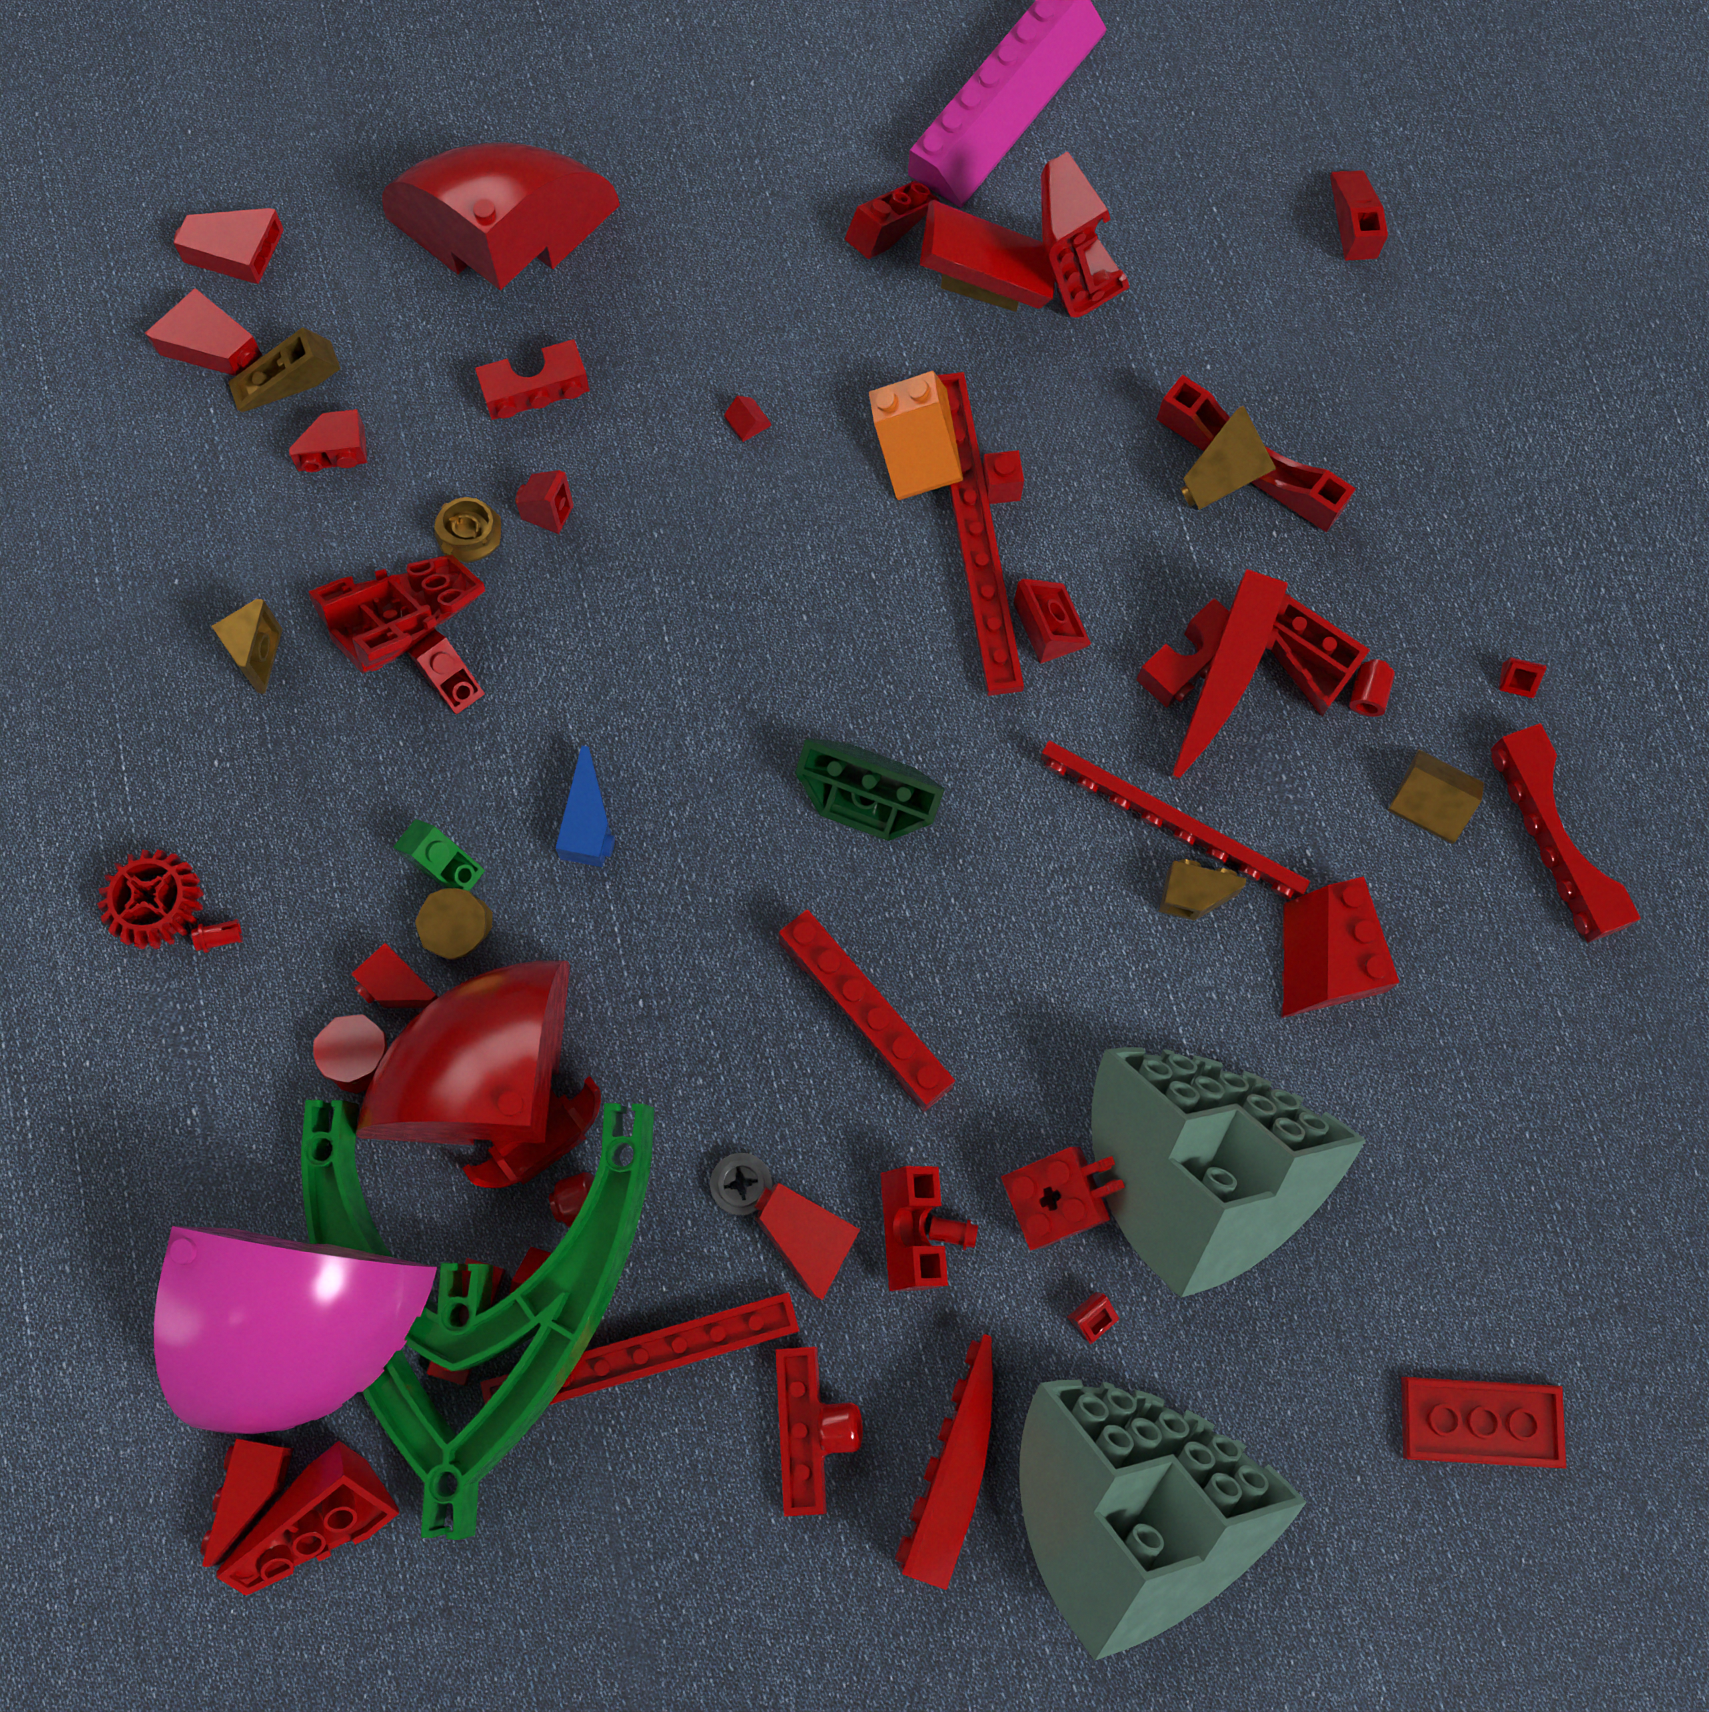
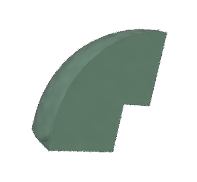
[1091,1047,1366,1298]
[1019,1380,1307,1660]

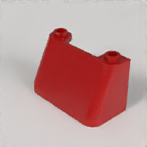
[1041,151,1130,318]

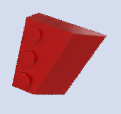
[1281,876,1399,1018]

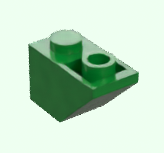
[393,819,485,891]

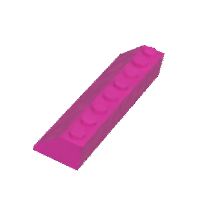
[908,0,1107,208]

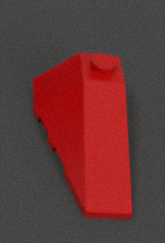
[216,1441,399,1596]

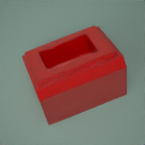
[724,396,771,442]
[1499,657,1547,698]
[1067,1292,1119,1345]

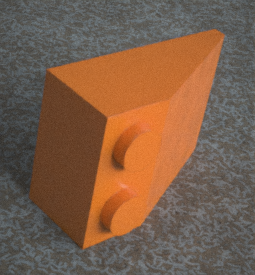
[869,371,963,501]

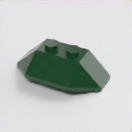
[795,738,945,841]

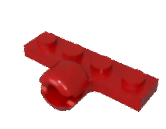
[775,1346,863,1517]

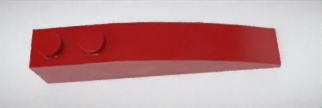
[1170,569,1291,780]

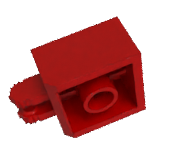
[1001,1146,1125,1251]

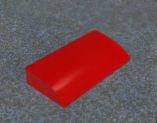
[919,200,1054,309]

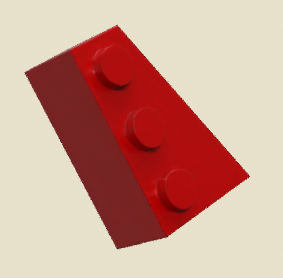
[1270,597,1370,717]

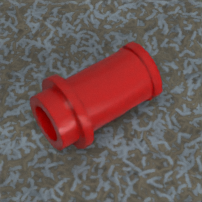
[191,919,243,953]
[928,1215,978,1251]

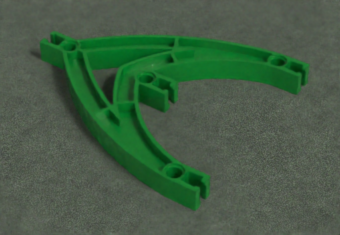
[301,1100,654,1540]

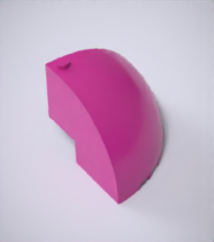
[154,1226,437,1434]

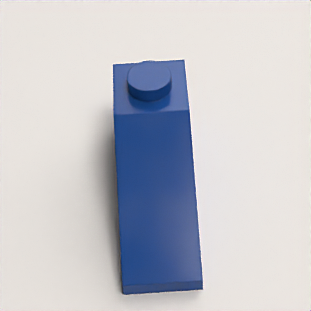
[555,746,615,867]

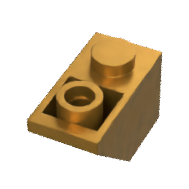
[1159,859,1247,921]

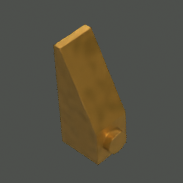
[228,327,341,412]

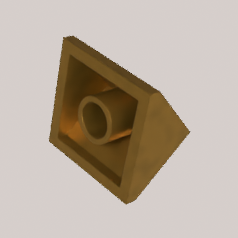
[212,599,283,694]
[1387,749,1484,844]

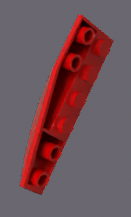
[894,1334,993,1590]

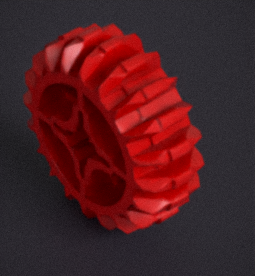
[97,849,204,949]

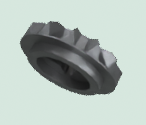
[710,1153,772,1215]

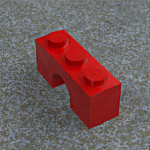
[475,339,590,420]
[1136,598,1229,708]
[880,1166,948,1291]

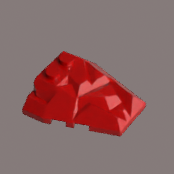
[308,554,485,674]

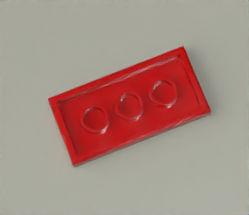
[1401,1377,1566,1469]

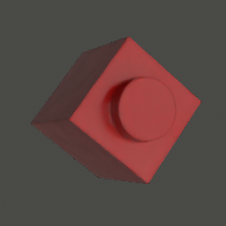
[982,450,1024,504]

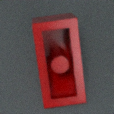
[515,470,574,534]
[351,943,438,1008]

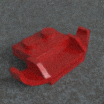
[462,1076,601,1188]

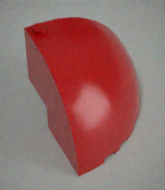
[382,142,620,291]
[356,960,570,1146]

